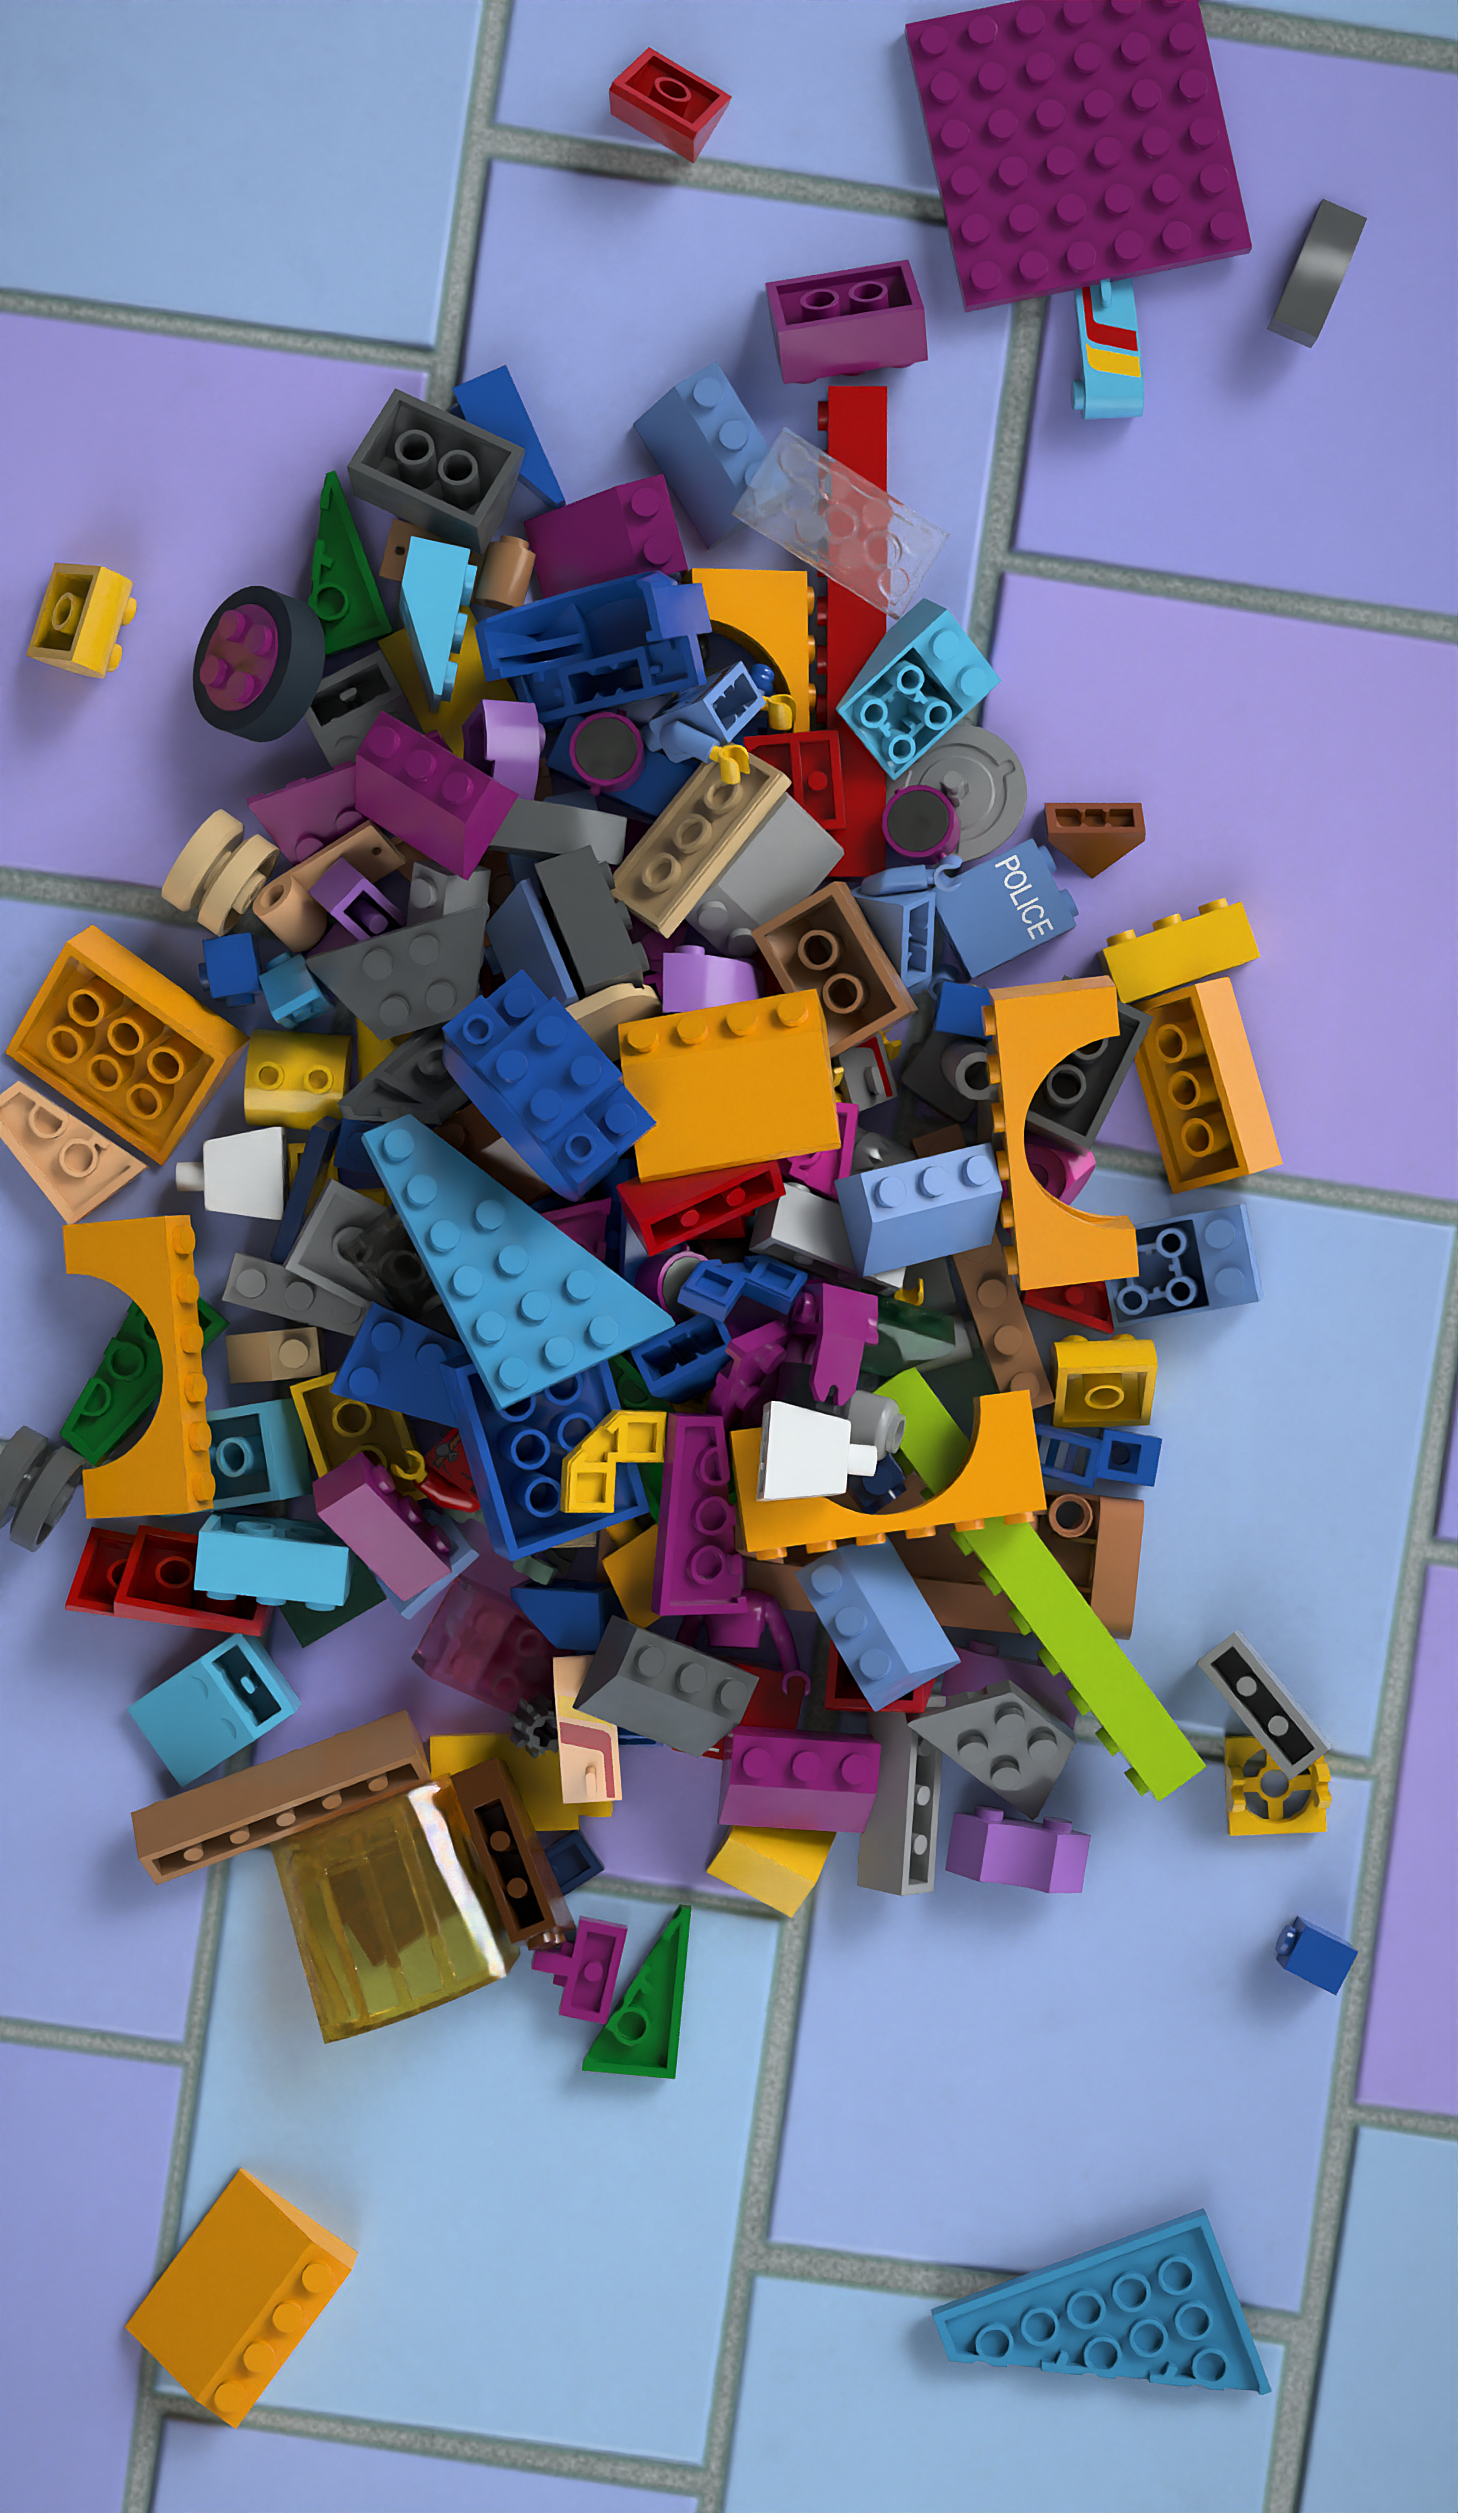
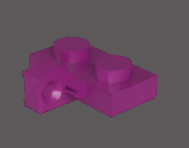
[531,1916,628,2024]

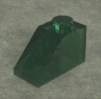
[859,1288,956,1377]

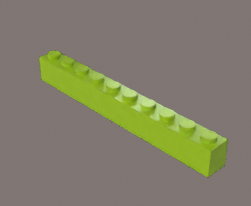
[870,1364,1207,1802]

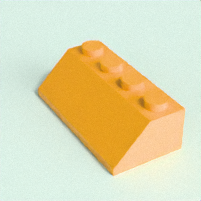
[1129,976,1283,1195]

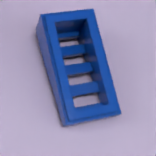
[1034,1421,1105,1489]

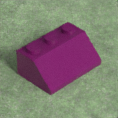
[765,260,928,384]
[355,710,519,881]
[717,1725,881,1833]

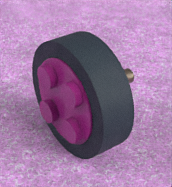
[193,586,325,742]

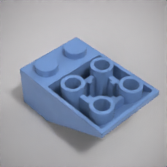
[1105,1203,1264,1328]

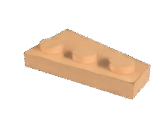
[0,1081,150,1225]

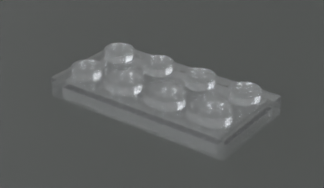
[731,426,950,621]

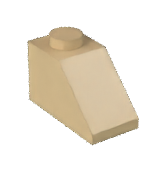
[225,1326,328,1384]

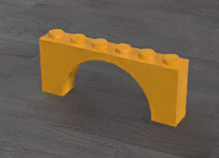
[682,568,816,734]
[981,975,1139,1291]
[62,1215,216,1519]
[727,1389,1047,1560]

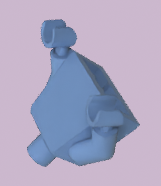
[851,855,964,1001]

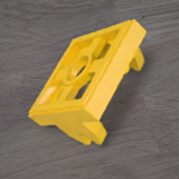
[1223,1735,1332,1836]

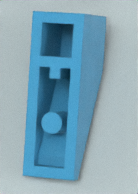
[259,951,336,1031]

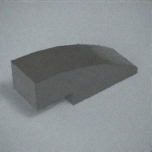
[1267,199,1367,348]
[487,798,627,868]

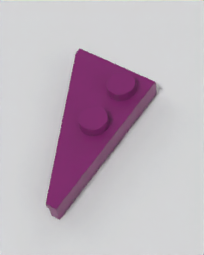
[705,1319,793,1440]

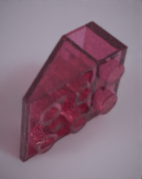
[411,1574,576,1713]

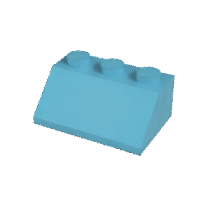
[194,1510,356,1611]

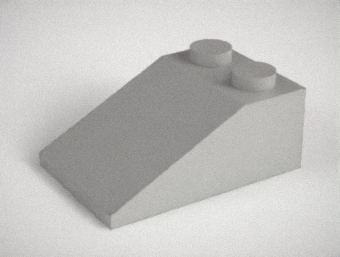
[684,792,844,959]

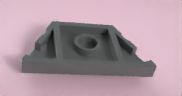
[305,902,490,1041]
[337,1020,470,1125]
[905,1679,1076,1820]

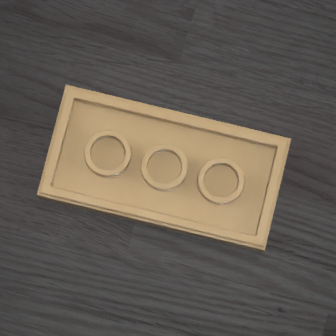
[610,741,792,939]

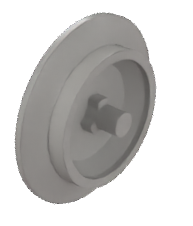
[886,724,1027,862]

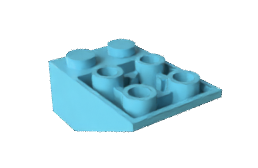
[399,536,477,714]
[835,598,1002,781]
[126,1633,302,1788]

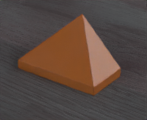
[1044,803,1146,879]

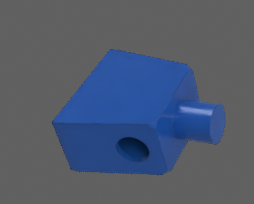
[630,1313,732,1405]

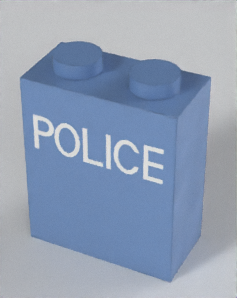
[931,838,1079,982]

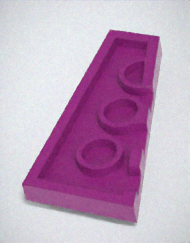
[246,729,454,867]
[651,1413,748,1616]

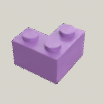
[305,856,407,958]

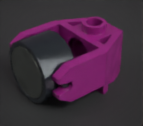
[774,1283,878,1420]

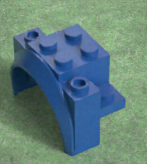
[474,570,712,723]
[442,969,657,1202]

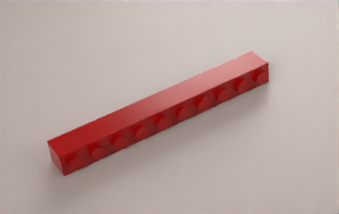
[816,386,887,882]

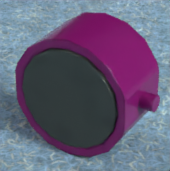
[569,709,647,796]
[882,785,961,865]
[634,1244,708,1326]

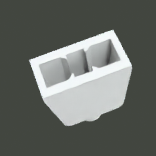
[176,1127,289,1221]
[756,1401,877,1502]

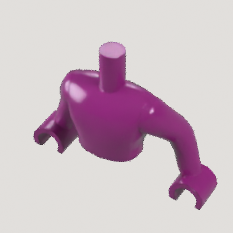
[675,1557,812,1697]

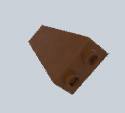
[450,1757,577,1952]

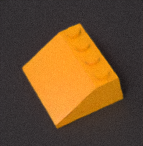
[4,924,250,1166]
[618,988,841,1183]
[125,2168,358,2429]

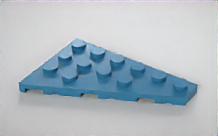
[361,1114,675,1411]
[931,2208,1272,2395]

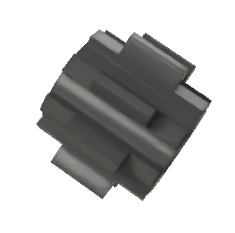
[506,1693,559,1758]

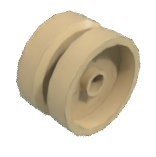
[161,809,281,937]

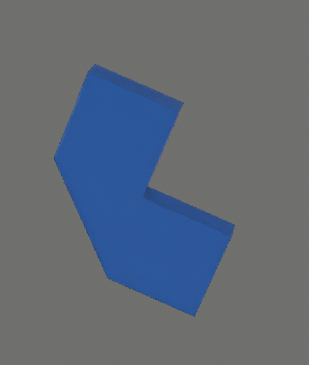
[677,1254,809,1322]

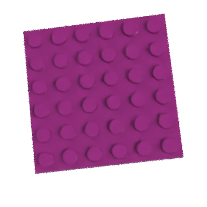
[904,0,1252,313]

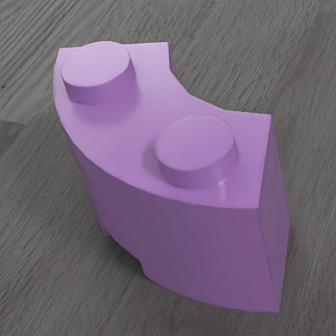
[462,699,545,801]
[663,945,767,1016]
[940,1640,1078,1730]
[945,1805,1091,1893]

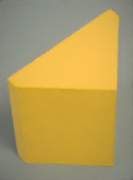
[706,1825,837,1918]

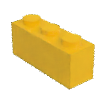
[1097,898,1261,1004]

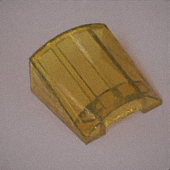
[270,1772,521,2044]

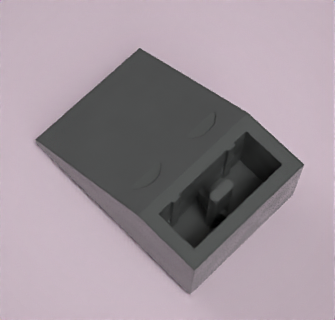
[304,649,425,770]

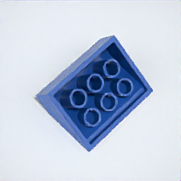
[439,1353,650,1562]

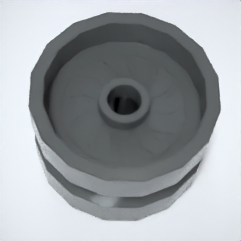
[0,1426,87,1552]

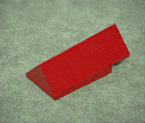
[65,1524,274,1636]

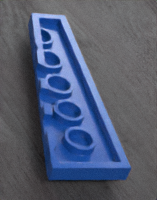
[329,1300,468,1428]

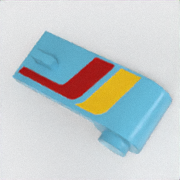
[1071,278,1144,420]

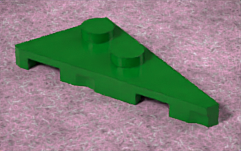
[308,470,393,659]
[582,1904,691,2079]

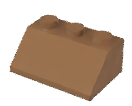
[751,881,919,1059]

